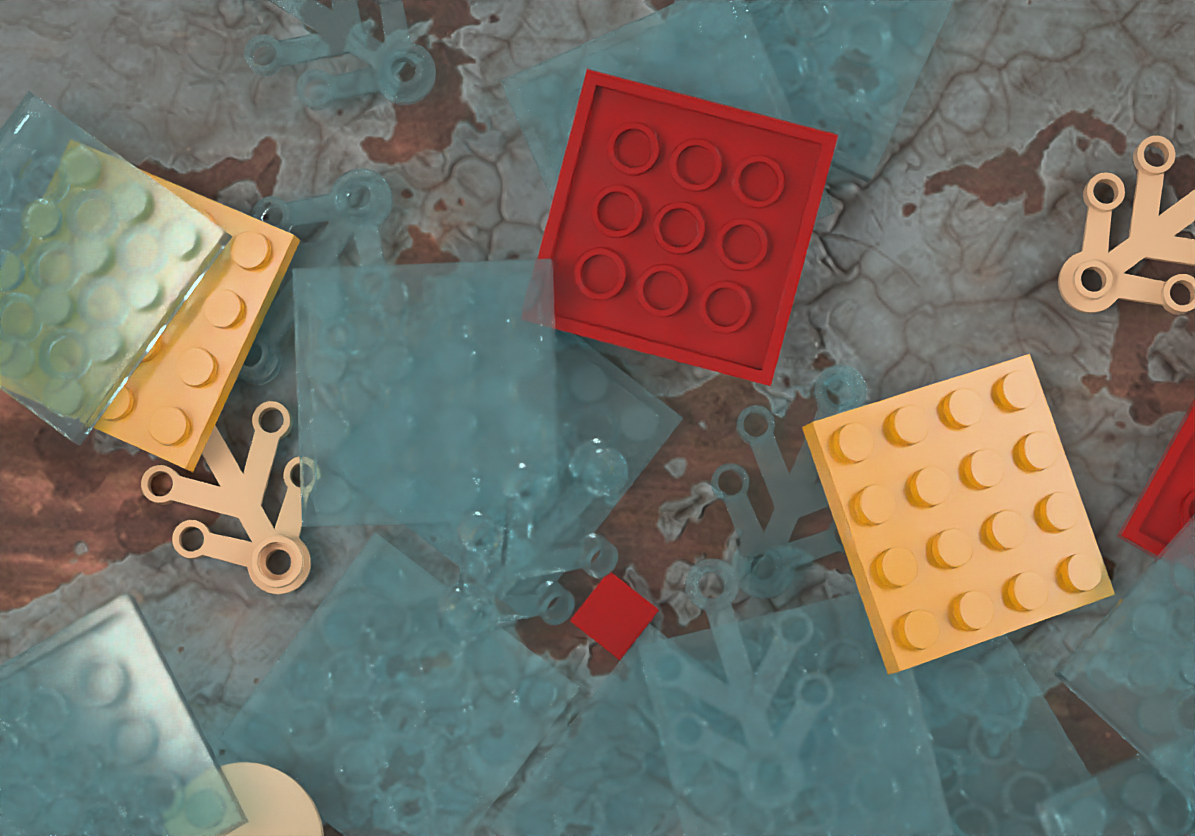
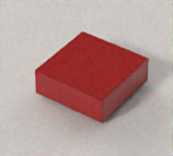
[570,571,659,661]

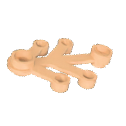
[1058,136,1195,315]
[141,401,324,595]

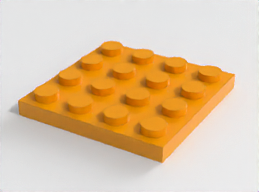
[0,140,301,472]
[802,354,1115,675]

